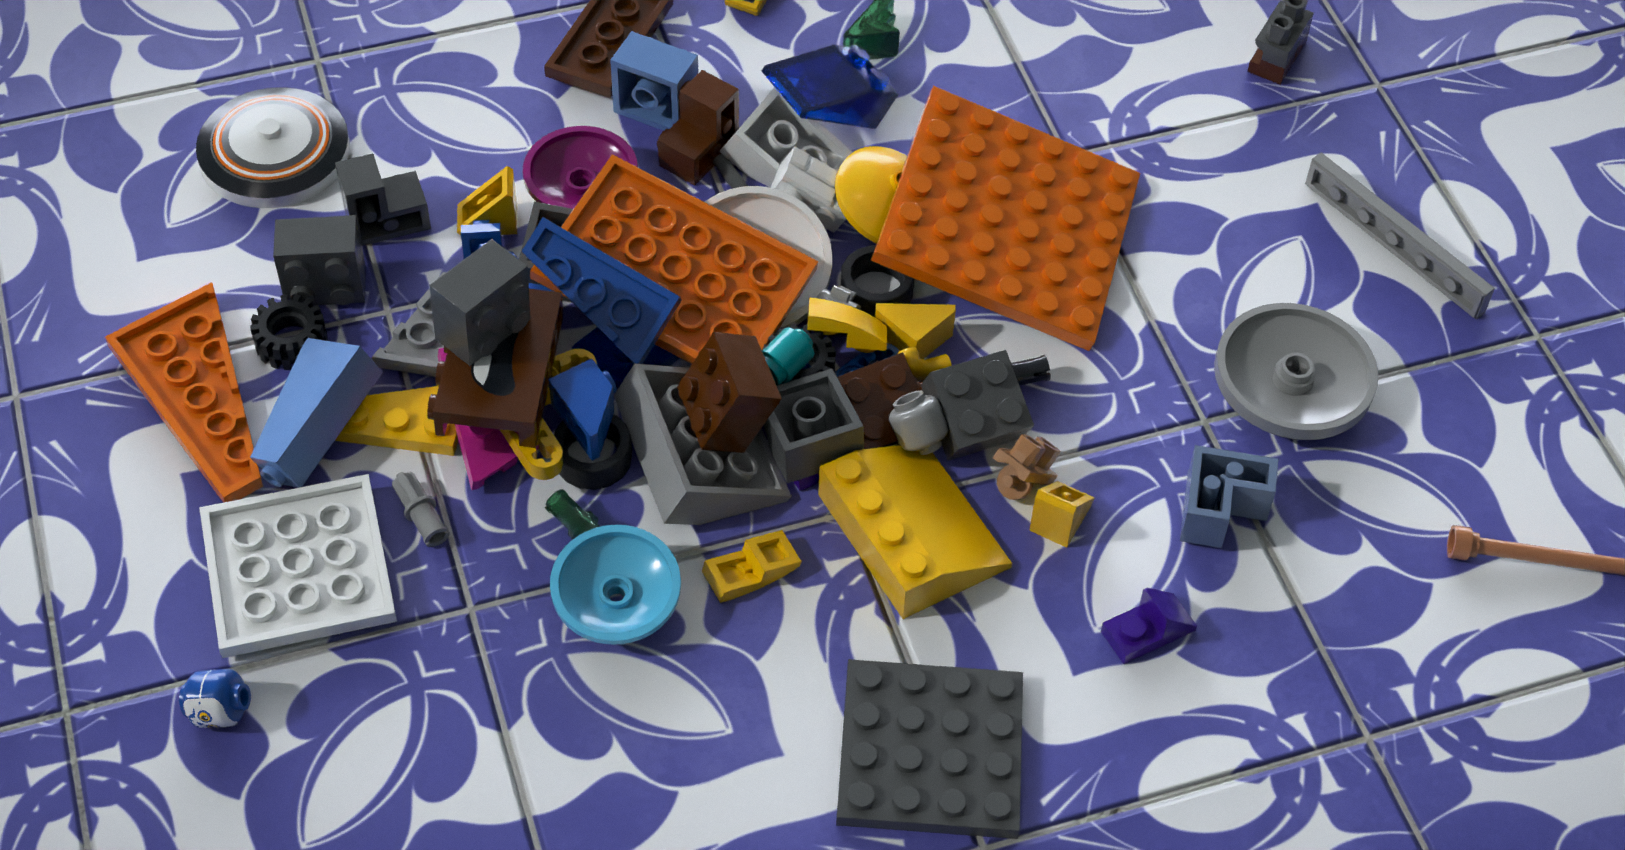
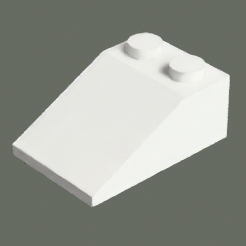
[719,85,853,187]

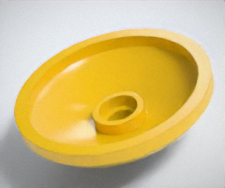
[835,146,907,244]

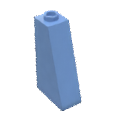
[250,338,383,488]

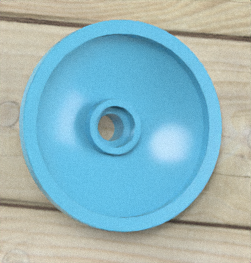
[550,525,681,645]

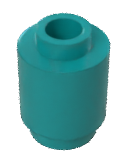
[762,327,814,386]

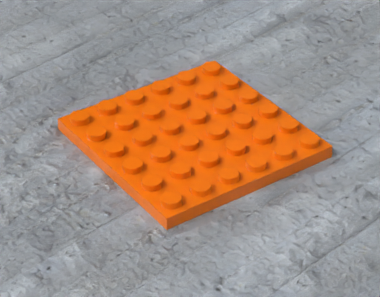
[871,86,1140,351]

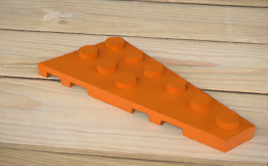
[105,282,263,503]

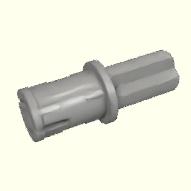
[392,471,450,547]

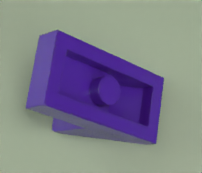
[1101,588,1197,664]

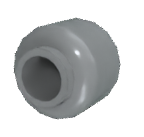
[889,391,949,455]

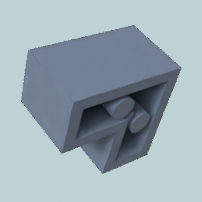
[1180,445,1279,548]

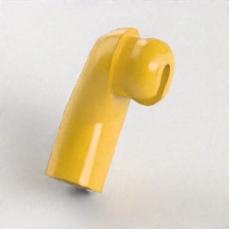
[898,347,952,381]

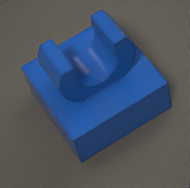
[461,220,503,259]

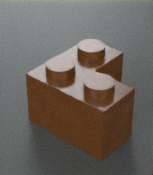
[657,70,739,186]

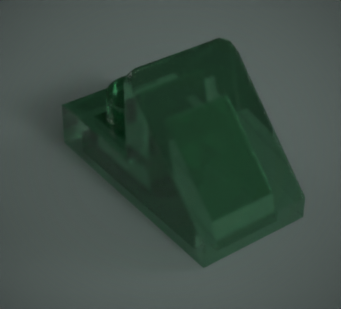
[843,0,900,63]

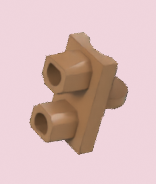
[992,434,1061,500]

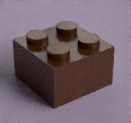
[677,332,782,453]

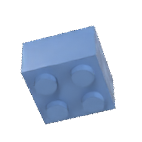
[610,31,698,131]

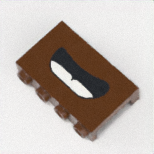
[427,289,563,448]

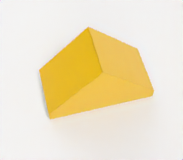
[457,166,517,235]
[875,303,956,359]
[1029,481,1095,548]

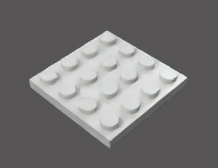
[199,474,397,658]

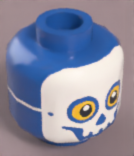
[179,669,251,728]

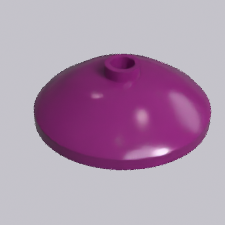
[523,126,638,209]

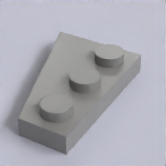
[372,272,447,377]

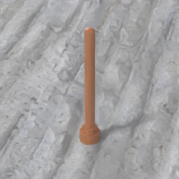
[1447,525,1625,575]

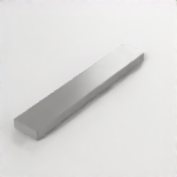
[1305,152,1495,320]

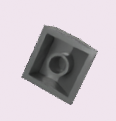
[764,368,864,483]

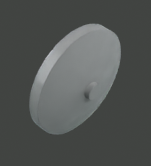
[1214,303,1378,440]

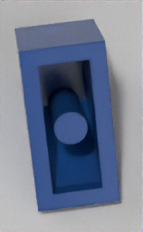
[548,359,617,461]

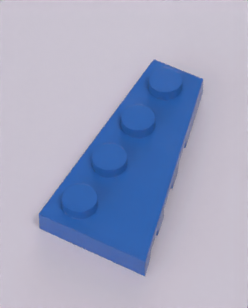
[522,217,682,364]

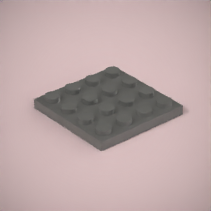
[836,659,1023,839]

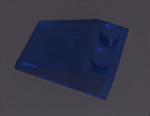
[761,44,899,129]

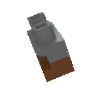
[1247,0,1314,85]

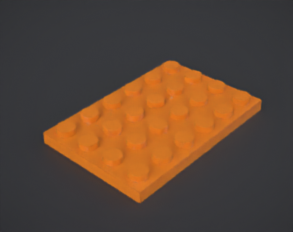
[530,154,818,364]

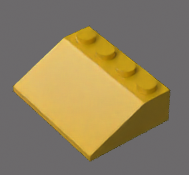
[818,445,1012,619]

